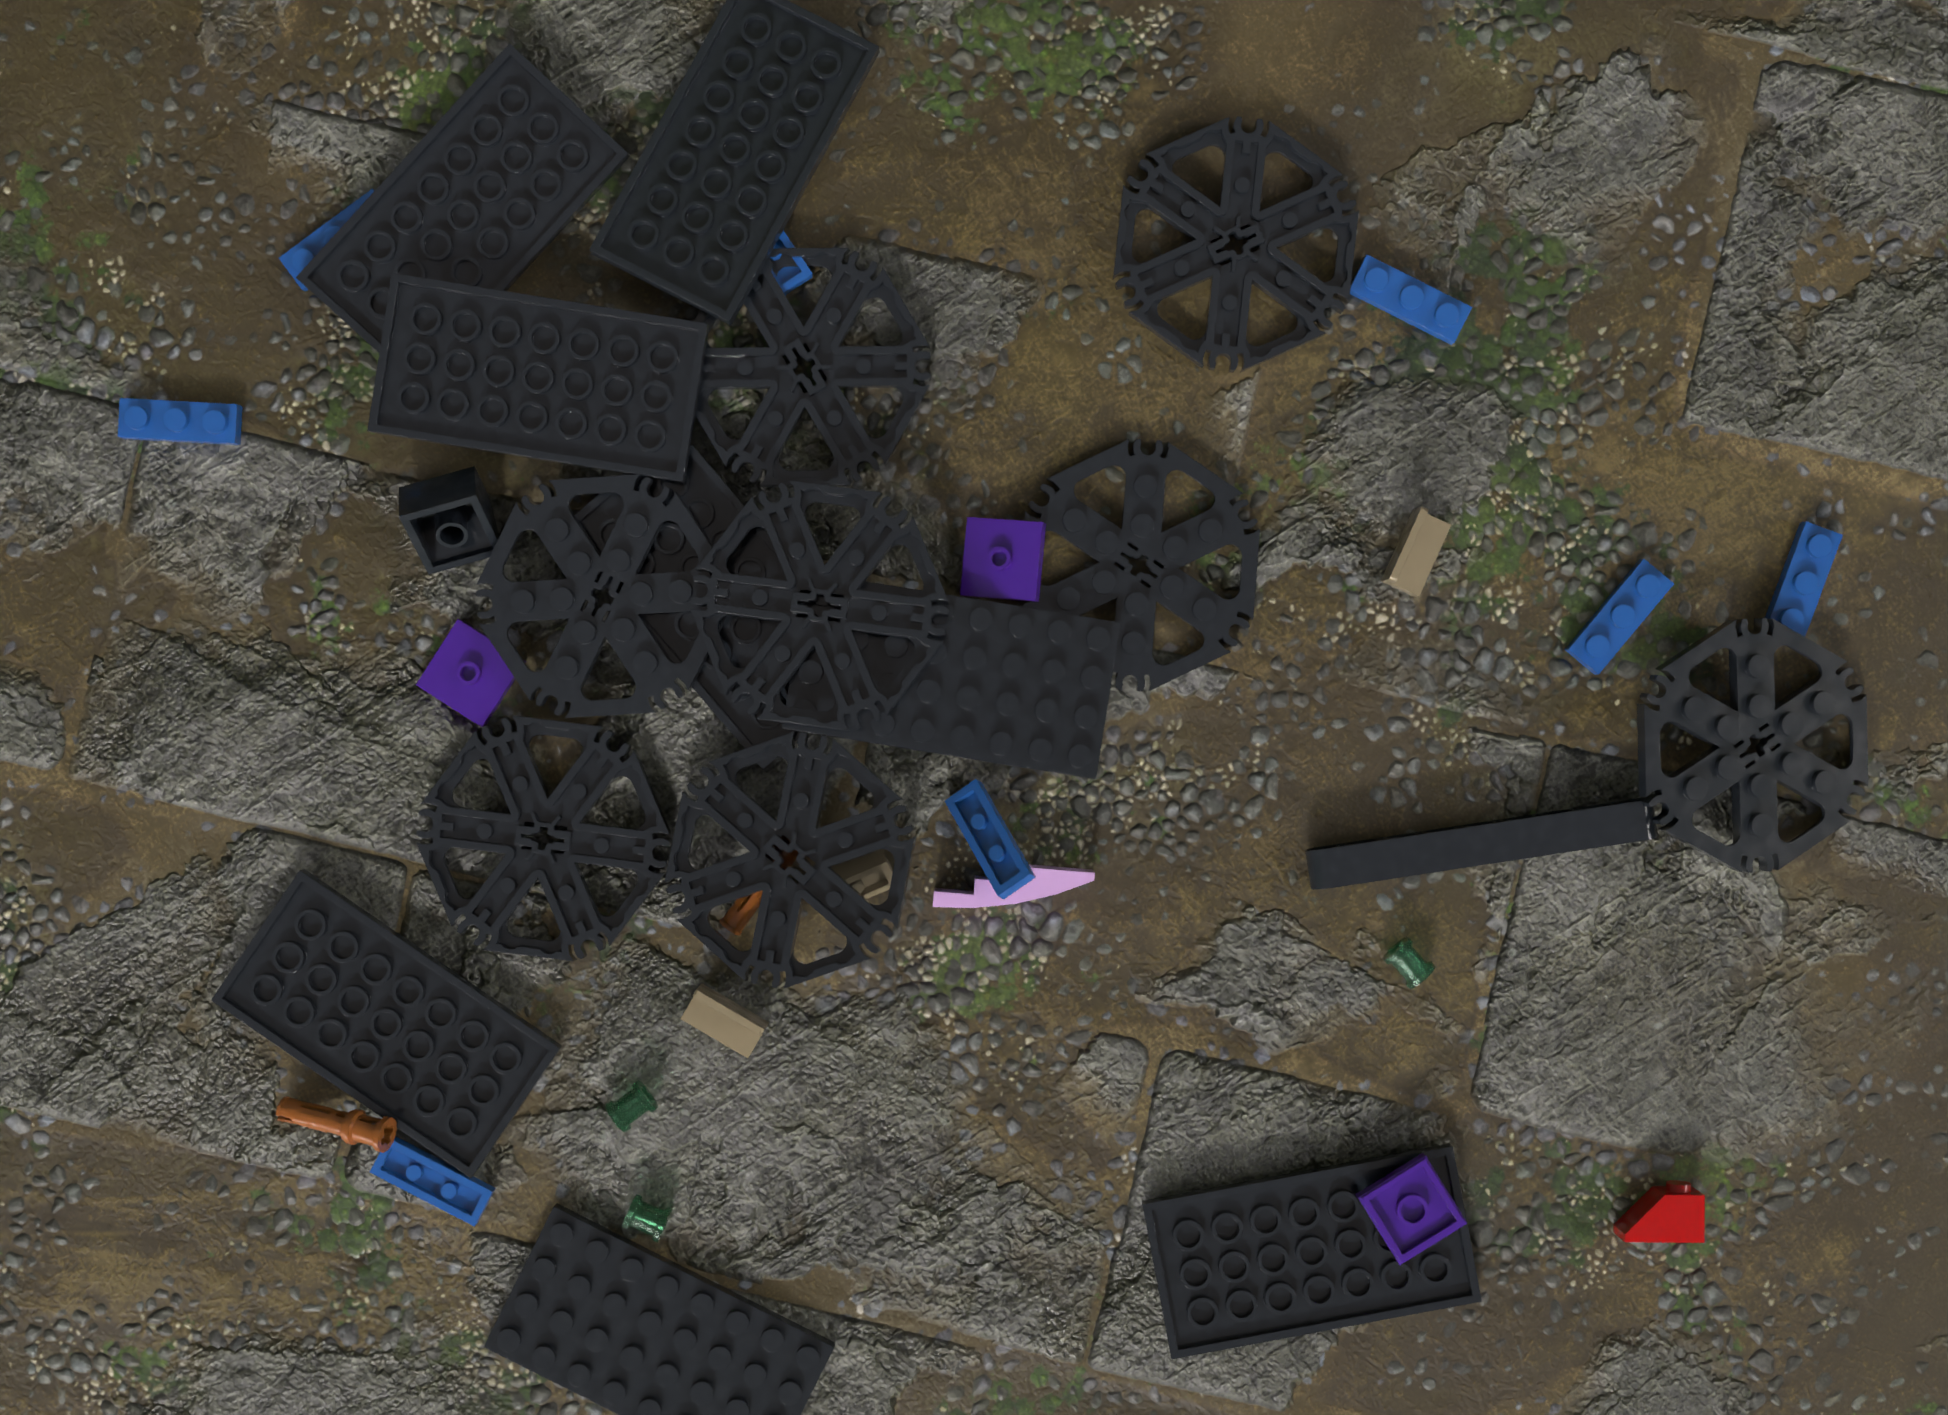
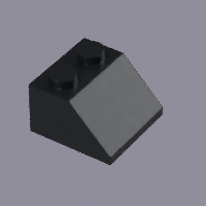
[399,466,500,575]

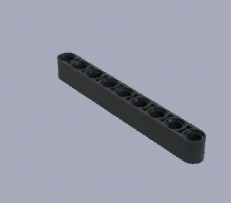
[1305,798,1658,889]

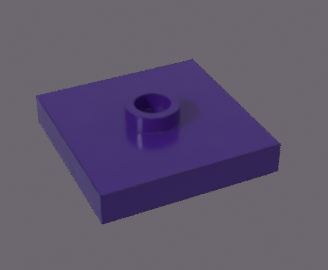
[960,517,1046,602]
[416,619,527,727]
[1356,1153,1467,1265]

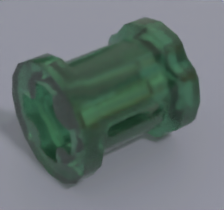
[1382,936,1436,989]
[605,1080,658,1132]
[622,1194,673,1243]

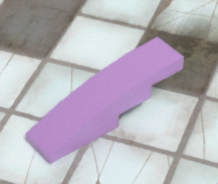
[933,864,1095,908]

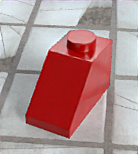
[1613,1180,1705,1243]

